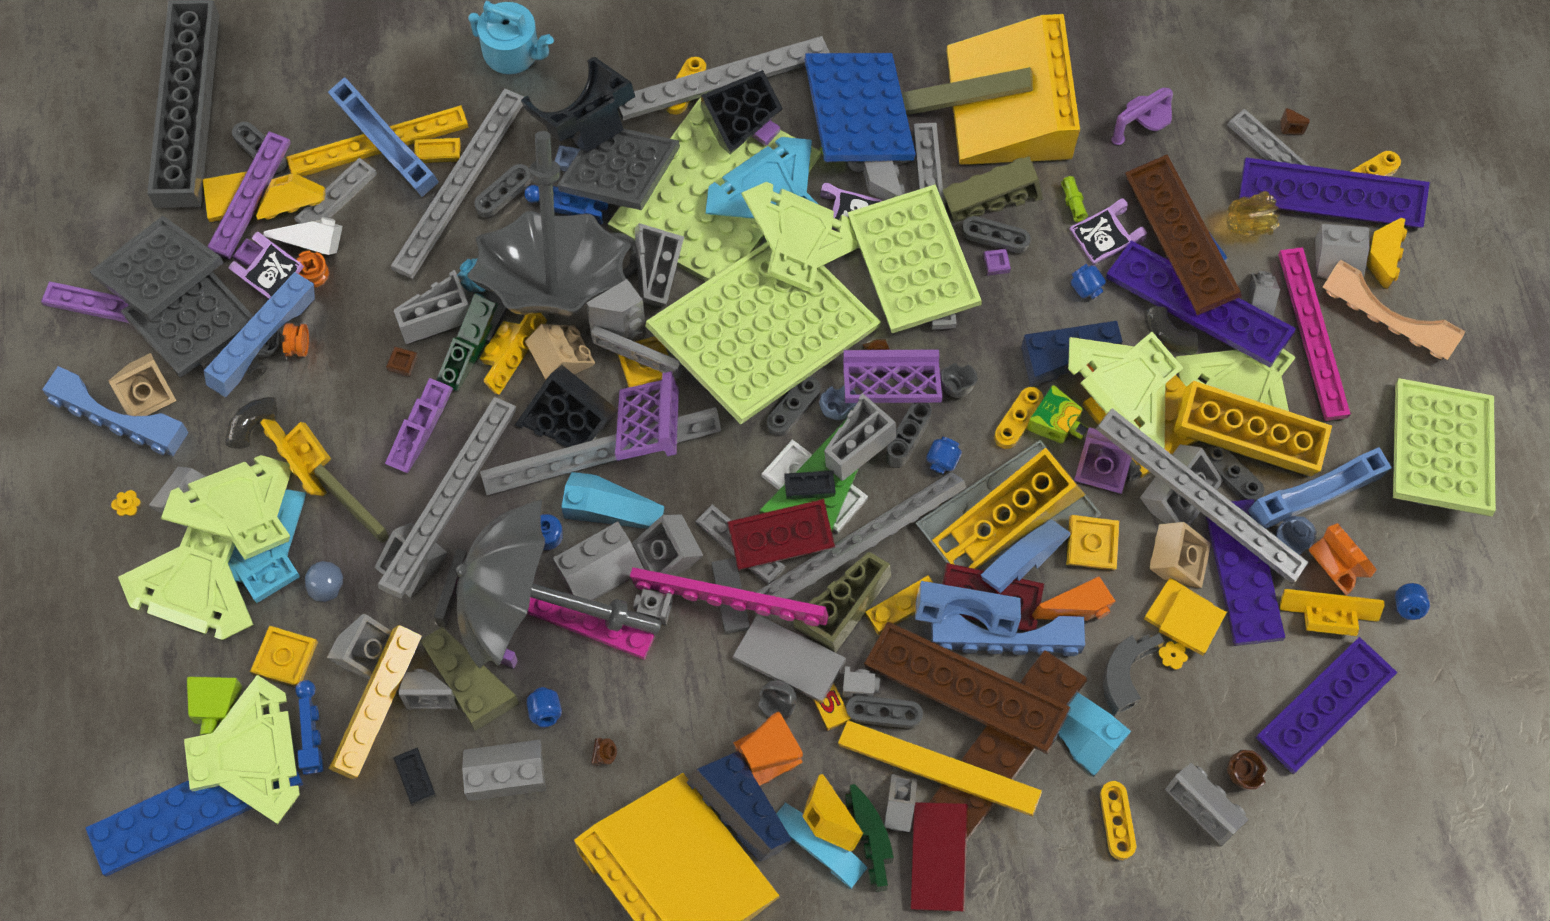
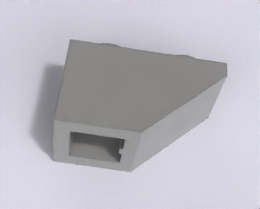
[863,161,905,201]
[1248,271,1280,316]

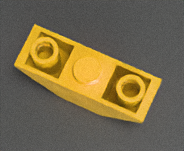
[256,173,326,220]
[1366,218,1407,289]
[802,774,863,851]

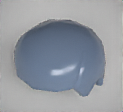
[819,385,857,420]
[1276,516,1317,555]
[305,561,343,602]

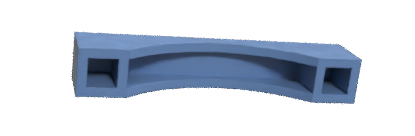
[328,77,439,197]
[204,272,315,397]
[42,366,189,456]
[1248,447,1392,529]
[931,614,1085,656]

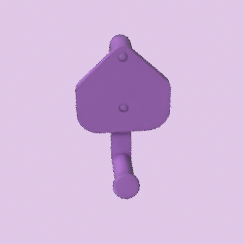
[1111,88,1173,145]

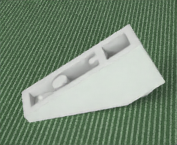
[263,217,343,255]

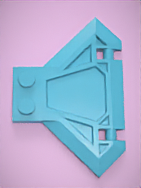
[705,137,818,219]
[228,489,306,604]

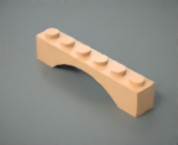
[1323,260,1465,360]

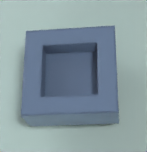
[555,145,580,171]

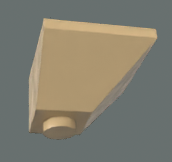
[108,353,176,416]

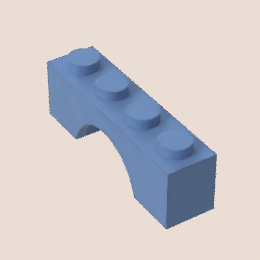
[915,581,1021,637]

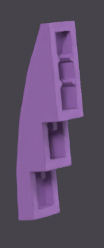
[385,378,453,473]

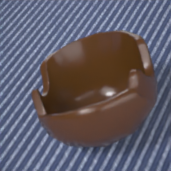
[1227,750,1268,790]

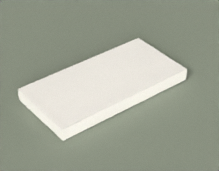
[762,439,868,534]

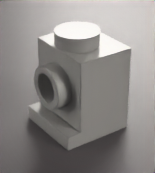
[633,589,673,625]
[842,666,880,699]

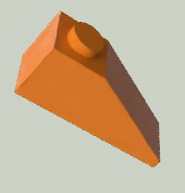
[1032,576,1115,621]

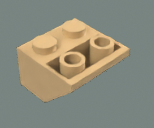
[525,324,595,380]

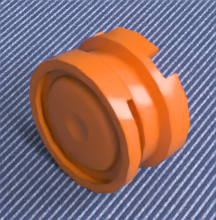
[296,251,329,288]
[282,323,309,357]

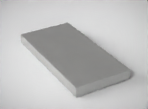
[733,614,846,703]

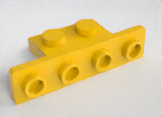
[479,313,547,395]
[260,419,331,496]
[1279,589,1385,636]

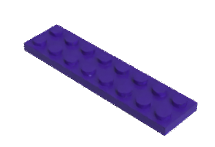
[1238,157,1430,229]
[1106,240,1296,368]

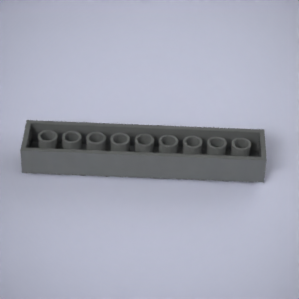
[147,0,220,208]

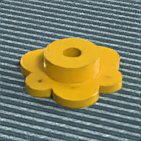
[111,490,141,516]
[1158,641,1188,670]

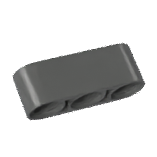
[886,403,932,468]

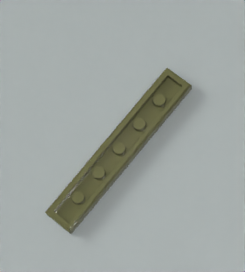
[901,67,1033,115]

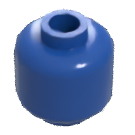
[1071,264,1106,300]
[926,436,962,474]
[541,514,563,550]
[1395,583,1430,620]
[526,687,562,727]

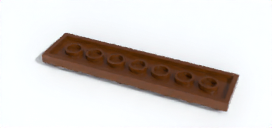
[1125,154,1242,315]
[864,622,1071,755]
[929,650,1087,841]

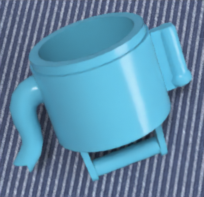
[468,0,554,74]

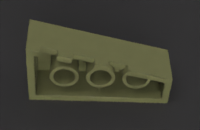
[943,156,1043,223]
[793,552,891,653]
[420,627,519,731]

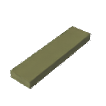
[314,464,389,543]

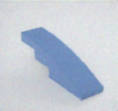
[981,519,1071,593]

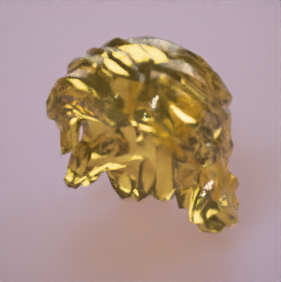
[1227,191,1280,237]

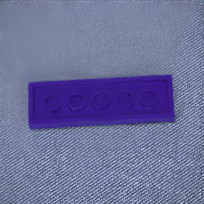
[1206,499,1285,646]
[1256,637,1398,775]

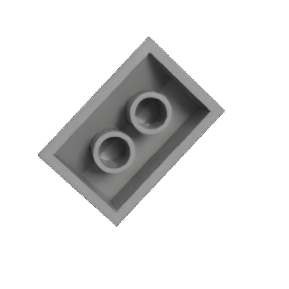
[586,279,646,342]
[1140,444,1223,526]
[553,522,644,601]
[462,739,546,801]
[1165,763,1249,846]

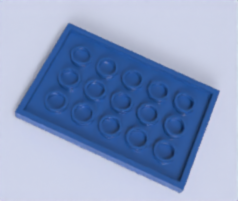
[804,53,916,162]

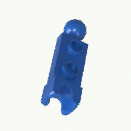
[524,185,608,225]
[295,680,324,774]

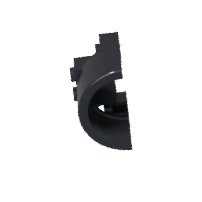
[521,57,636,152]

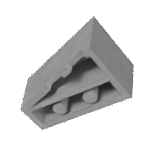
[635,223,684,308]
[394,270,469,344]
[824,393,896,481]

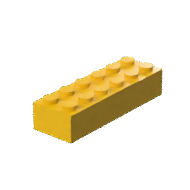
[1173,381,1332,477]

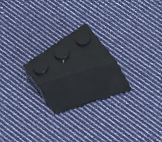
[700,70,783,154]
[515,365,618,447]

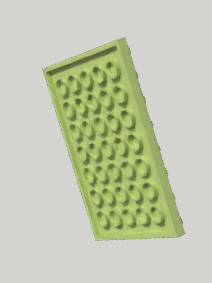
[608,97,821,282]
[645,242,881,424]

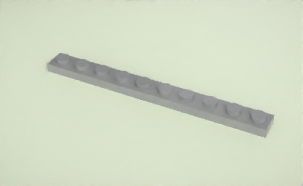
[617,36,830,121]
[391,88,524,279]
[914,123,956,330]
[378,397,516,599]
[480,407,721,495]
[1096,408,1308,583]
[756,472,967,599]

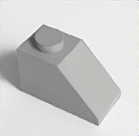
[884,774,917,832]

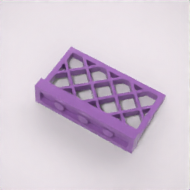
[843,350,942,403]
[615,371,679,461]

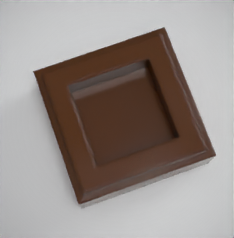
[386,346,418,377]

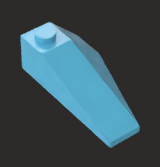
[561,472,664,529]
[1058,693,1131,776]

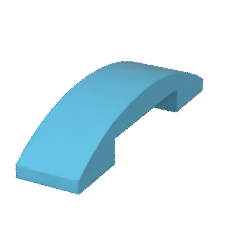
[777,803,868,889]

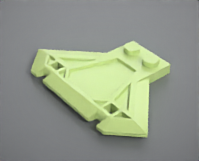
[741,182,860,292]
[1068,332,1183,448]
[1175,349,1296,411]
[161,455,291,560]
[118,527,254,640]
[184,675,300,824]

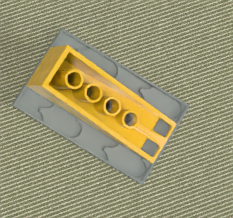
[916,440,1102,571]

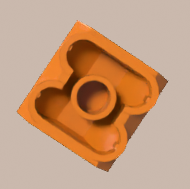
[1308,523,1377,595]
[733,712,803,786]

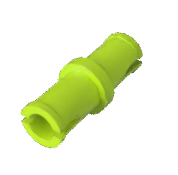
[1061,176,1088,222]

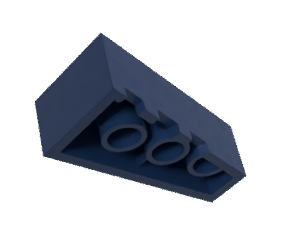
[1021,321,1123,388]
[687,751,792,862]

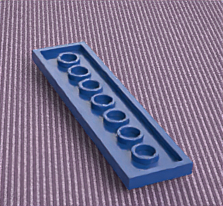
[86,767,304,877]

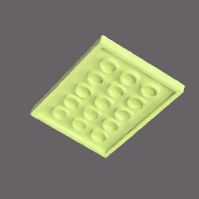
[848,185,982,333]
[1393,378,1496,516]

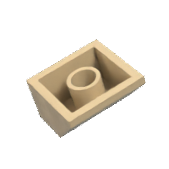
[1150,522,1211,588]

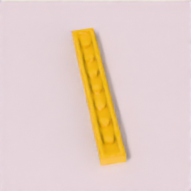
[286,105,469,177]
[838,720,1042,817]

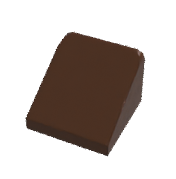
[1281,108,1310,135]

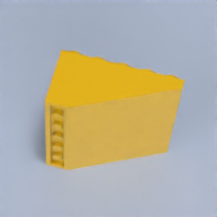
[946,14,1080,165]
[574,773,779,921]

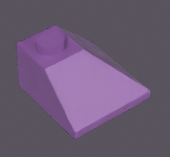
[1074,428,1132,494]

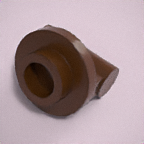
[862,339,889,350]
[591,738,617,766]

